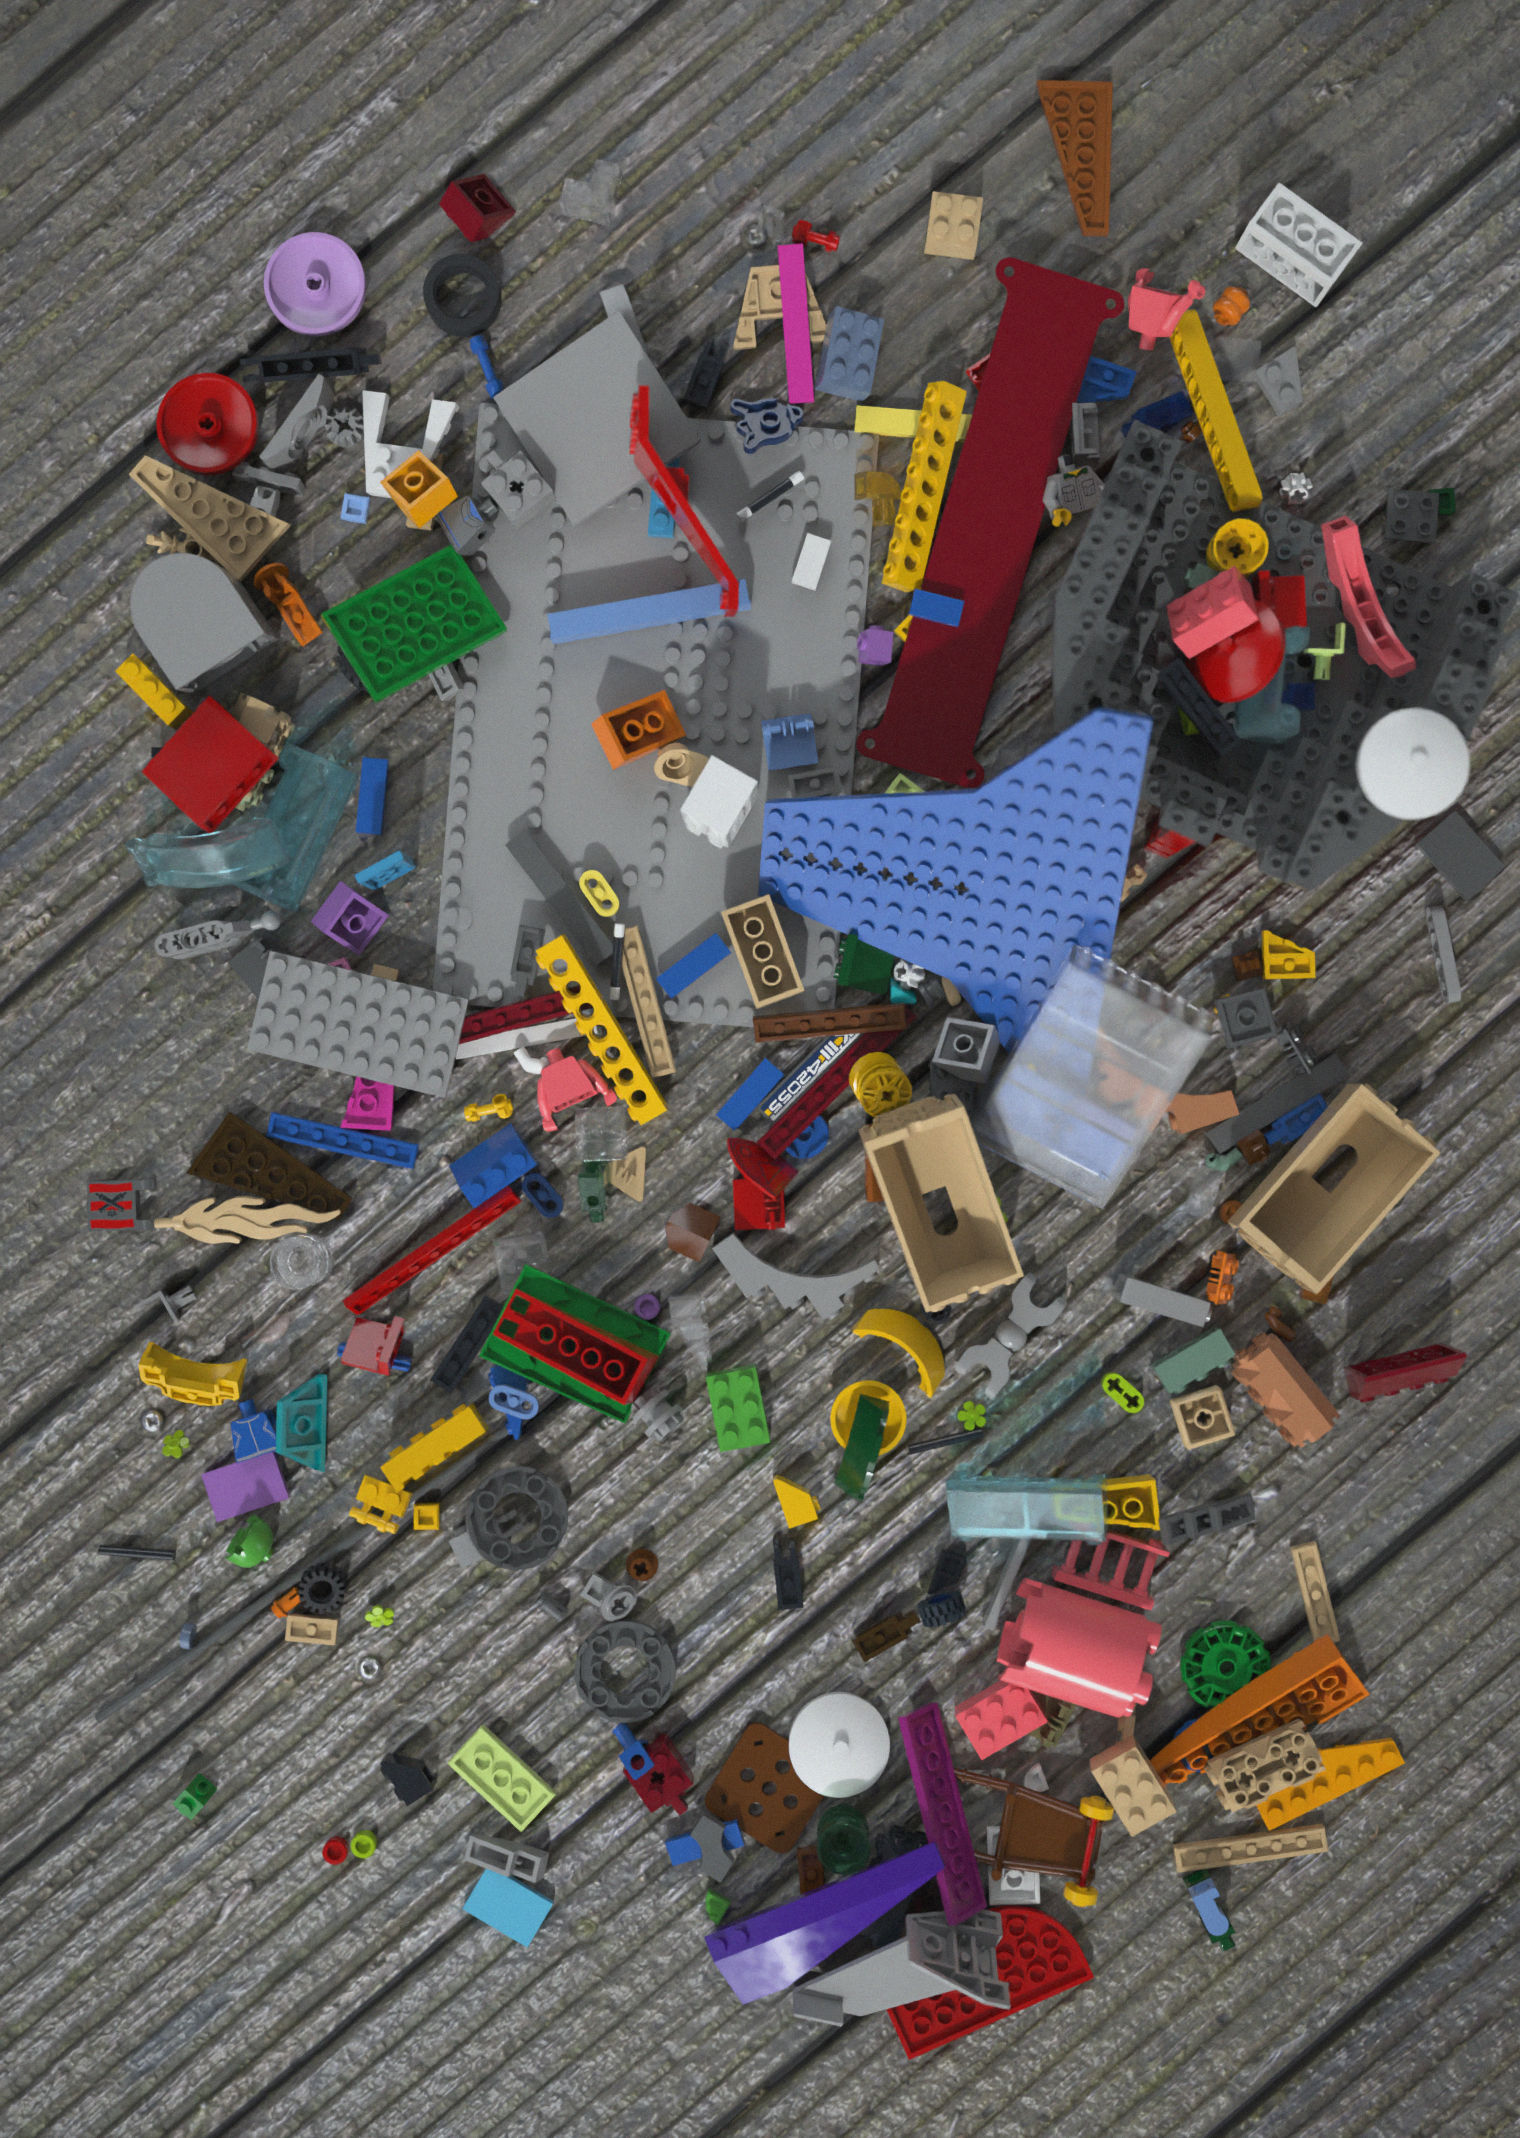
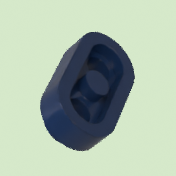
[522,1173,564,1218]

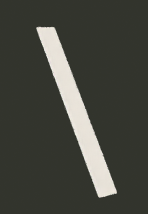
[456,1018,598,1059]

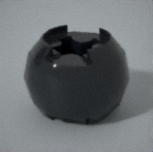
[919,1302,952,1325]

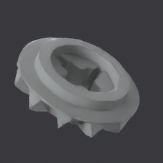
[324,406,364,447]
[599,1582,637,1621]

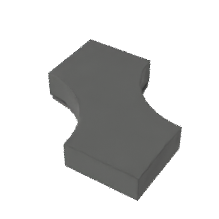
[690,1812,734,1883]

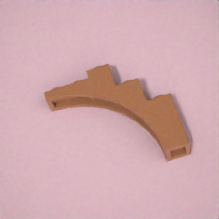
[1094,1027,1239,1134]

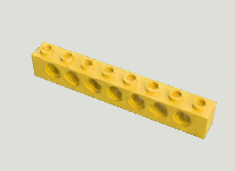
[882,381,967,592]
[535,933,668,1125]

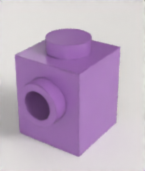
[857,626,893,666]

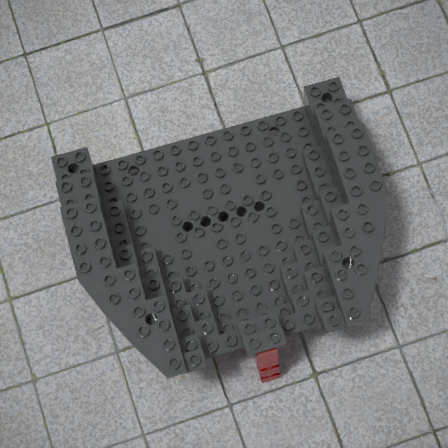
[1052,420,1519,892]

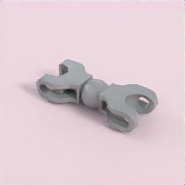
[954,1272,1068,1399]

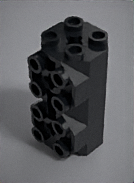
[860,1824,929,1948]

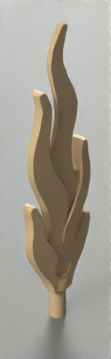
[154,1196,341,1244]

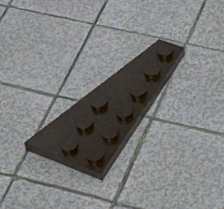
[186,1112,354,1220]

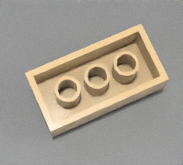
[721,894,804,1009]

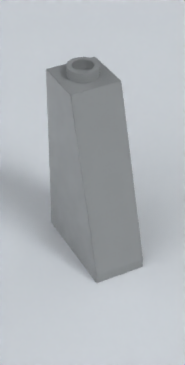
[1112,1273,1212,1327]

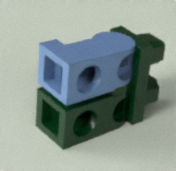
[1183,1869,1236,1952]

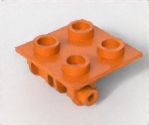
[1205,1250,1239,1304]

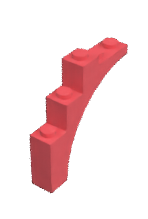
[1322,516,1416,678]

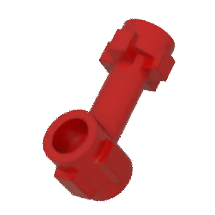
[792,220,840,253]

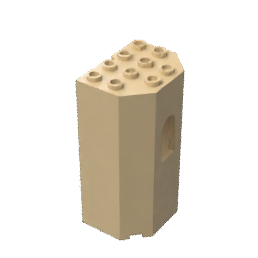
[1228,1084,1441,1294]
[858,1094,1024,1312]

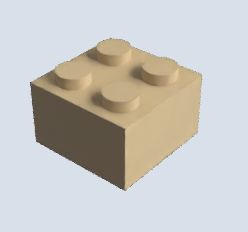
[924,191,983,260]

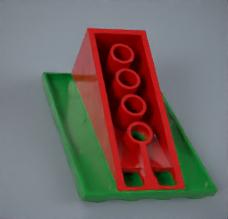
[479,1264,672,1424]

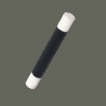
[736,471,804,522]
[609,923,625,1000]

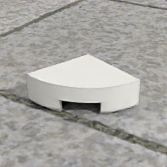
[1023,1763,1049,1792]

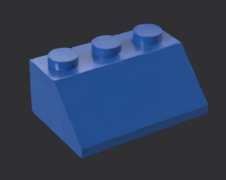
[449,1122,540,1208]

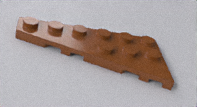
[1036,80,1113,237]

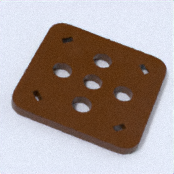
[705,1722,824,1853]

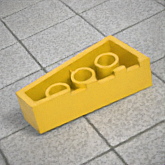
[380,1403,489,1492]
[1050,1474,1160,1530]

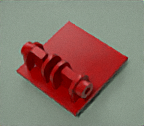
[733,1179,785,1230]

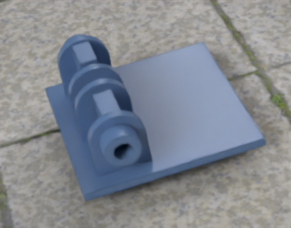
[761,713,818,771]

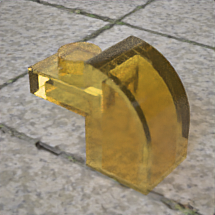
[854,471,902,527]

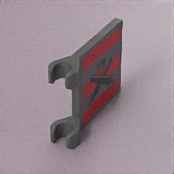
[87,1179,156,1232]

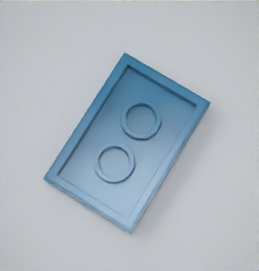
[354,850,417,891]

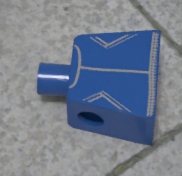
[231,1398,277,1463]

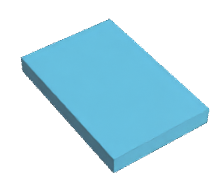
[462,1868,554,1948]

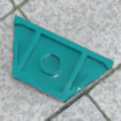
[276,1374,327,1472]

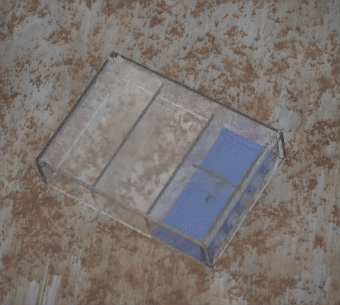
[971,944,1214,1209]

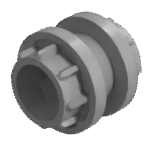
[631,1386,684,1441]

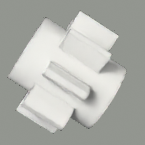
[1279,472,1313,505]
[894,959,925,990]

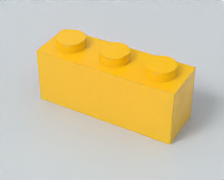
[115,654,194,730]

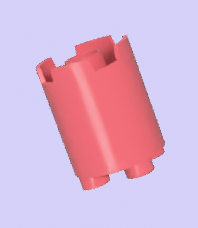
[997,1578,1162,1718]

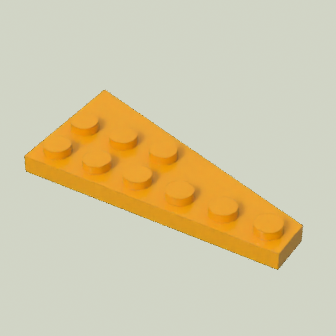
[1256,1738,1405,1831]

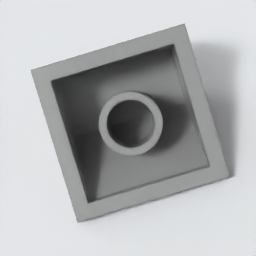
[932,1017,999,1084]

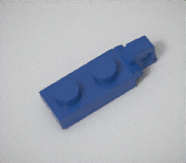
[1263,1093,1328,1145]

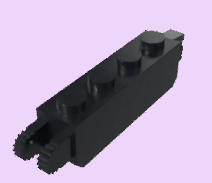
[240,347,382,383]

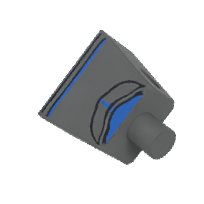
[435,496,499,559]

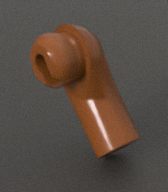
[1265,1306,1296,1342]

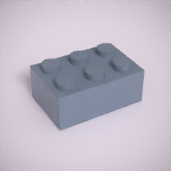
[815,306,884,402]

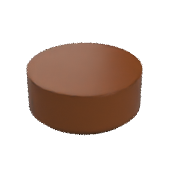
[1219,1200,1242,1225]

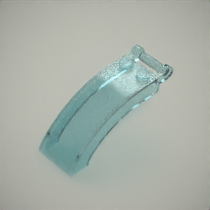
[125,817,292,888]

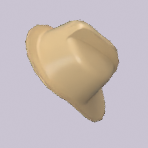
[654,743,709,786]

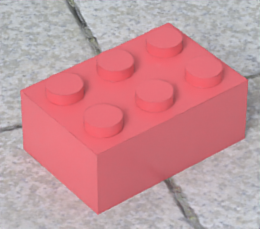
[1166,566,1259,659]
[955,1680,1048,1760]

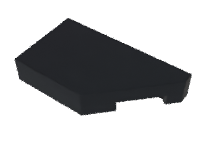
[927,1548,966,1595]

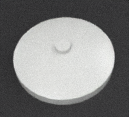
[1357,708,1470,819]
[788,1692,890,1798]

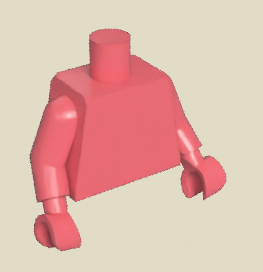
[1127,268,1206,350]
[537,1048,617,1132]

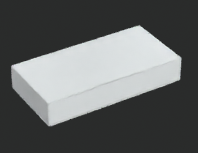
[792,533,831,591]

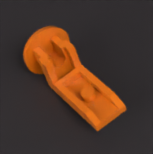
[253,563,323,647]

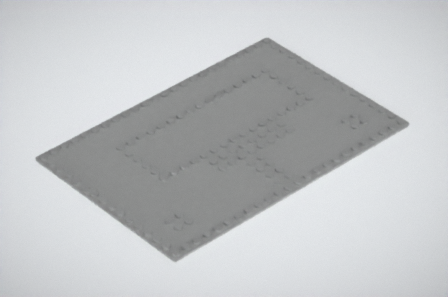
[433,403,879,1027]

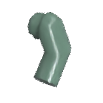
[1205,1148,1243,1171]

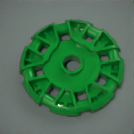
[1180,1620,1271,1708]

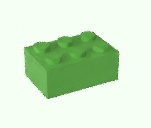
[706,1364,770,1452]

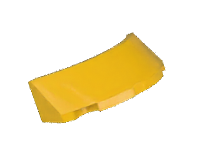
[852,1308,945,1398]
[138,1342,247,1406]

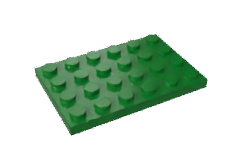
[321,544,507,703]

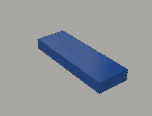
[356,757,389,835]
[656,933,731,999]
[716,1058,784,1131]
[665,1819,745,1866]

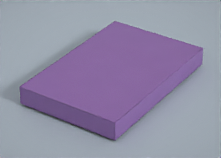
[201,1451,291,1522]

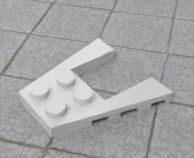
[363,390,459,498]

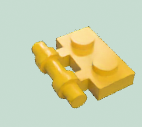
[349,1475,413,1534]

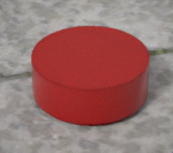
[322,1836,349,1865]

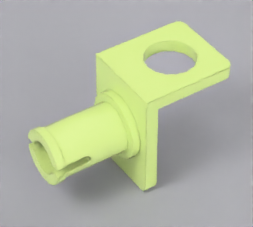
[1303,623,1346,680]

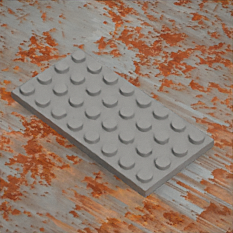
[247,951,470,1098]

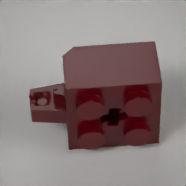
[622,1733,694,1816]

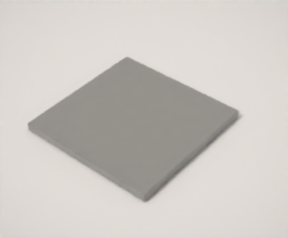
[493,311,701,527]

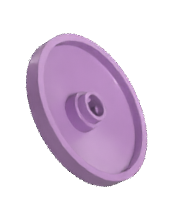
[264,232,367,337]

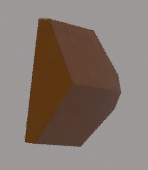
[665,1203,721,1263]

